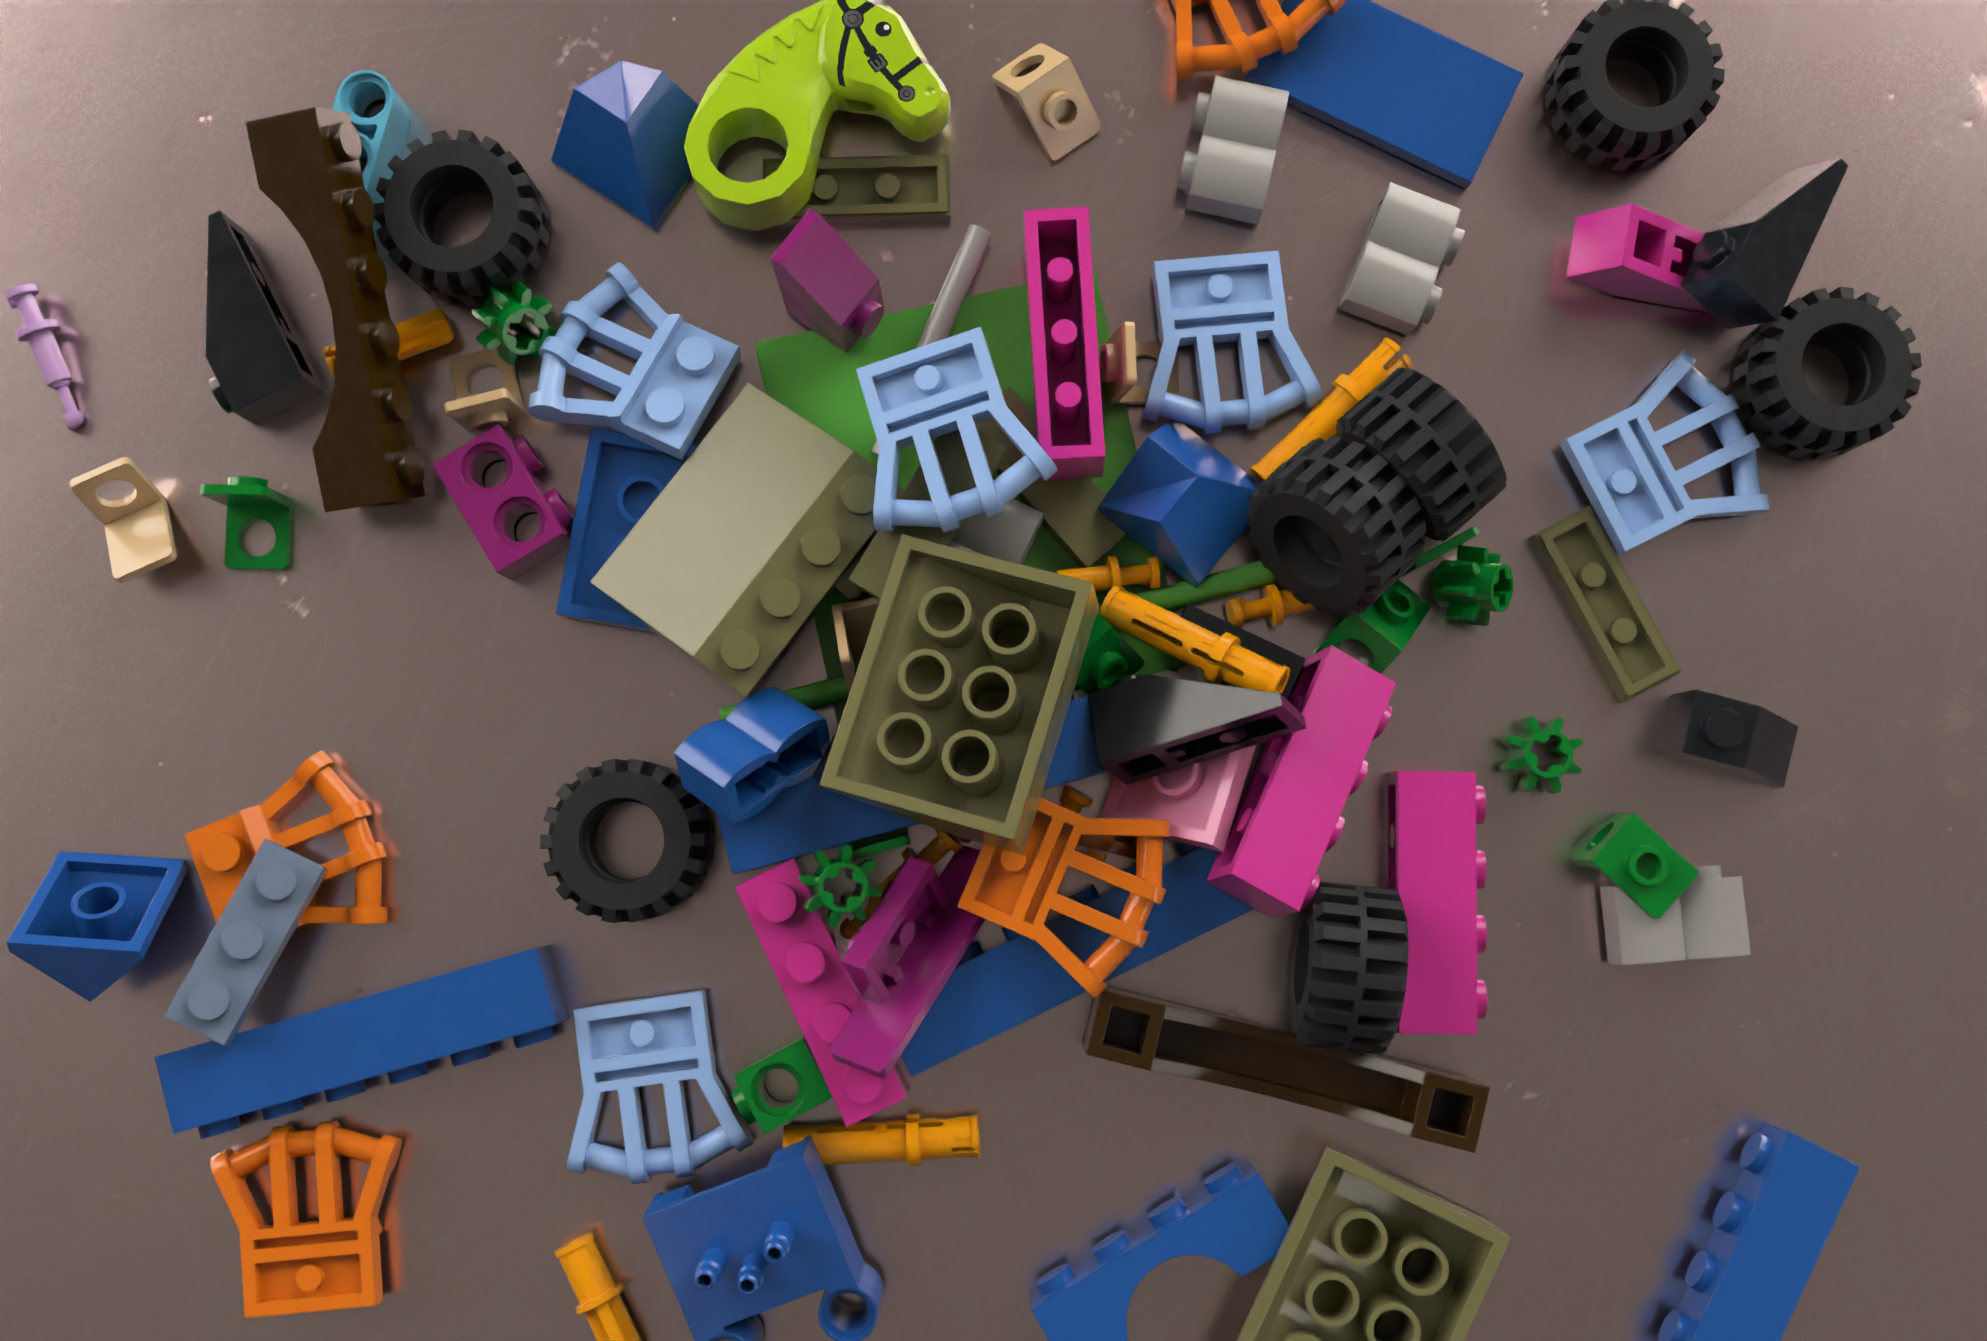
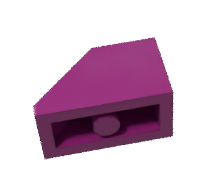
[770,209,884,353]

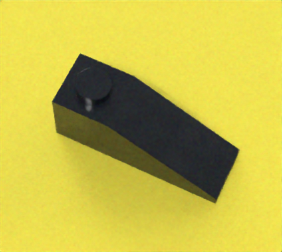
[1681,158,1848,329]
[205,210,323,425]
[1089,674,1307,785]

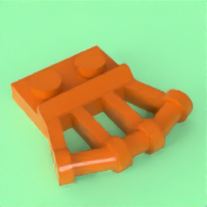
[1170,0,1346,80]
[184,750,388,930]
[957,798,1170,998]
[210,1121,402,1318]

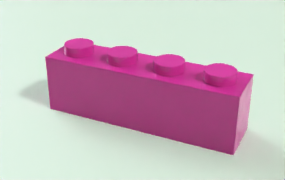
[1024,206,1105,480]
[1205,645,1397,918]
[1386,771,1487,1035]
[735,857,910,1127]

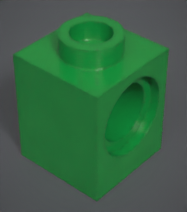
[731,1035,833,1135]

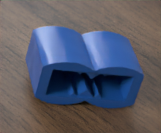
[674,687,830,823]

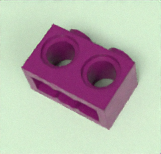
[432,424,574,580]

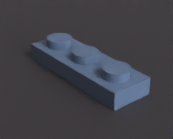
[163,838,328,1046]

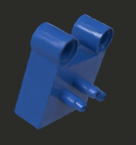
[642,1135,884,1341]

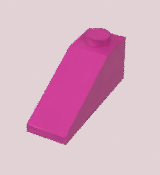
[1566,203,1711,314]

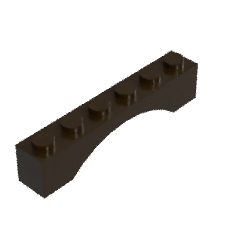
[246,107,425,513]
[1083,986,1490,1153]

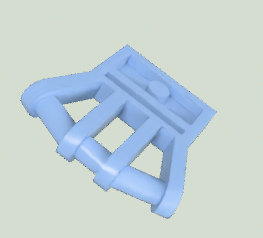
[1141,250,1323,434]
[528,262,741,460]
[856,327,1058,533]
[1560,350,1770,555]
[567,990,754,1185]

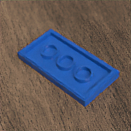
[1244,0,1524,189]

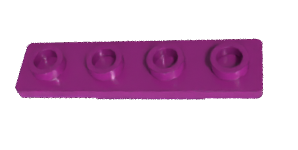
[829,846,985,1079]

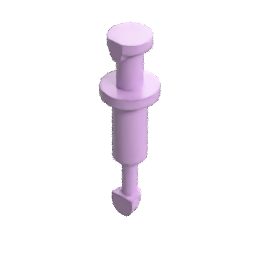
[4,283,84,431]

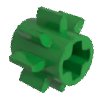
[472,281,557,365]
[1433,545,1514,626]
[1499,716,1583,793]
[798,843,882,928]

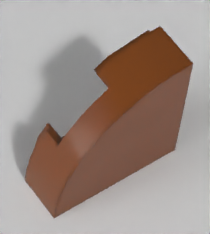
[1079,835,1137,859]

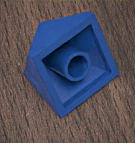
[551,60,699,231]
[1097,420,1260,588]
[6,851,188,1002]

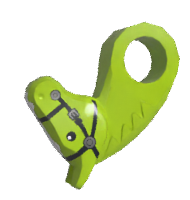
[684,0,951,231]

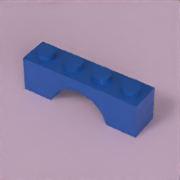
[1030,1163,1289,1341]

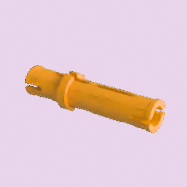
[1249,338,1413,481]
[1099,585,1290,694]
[783,1113,980,1167]

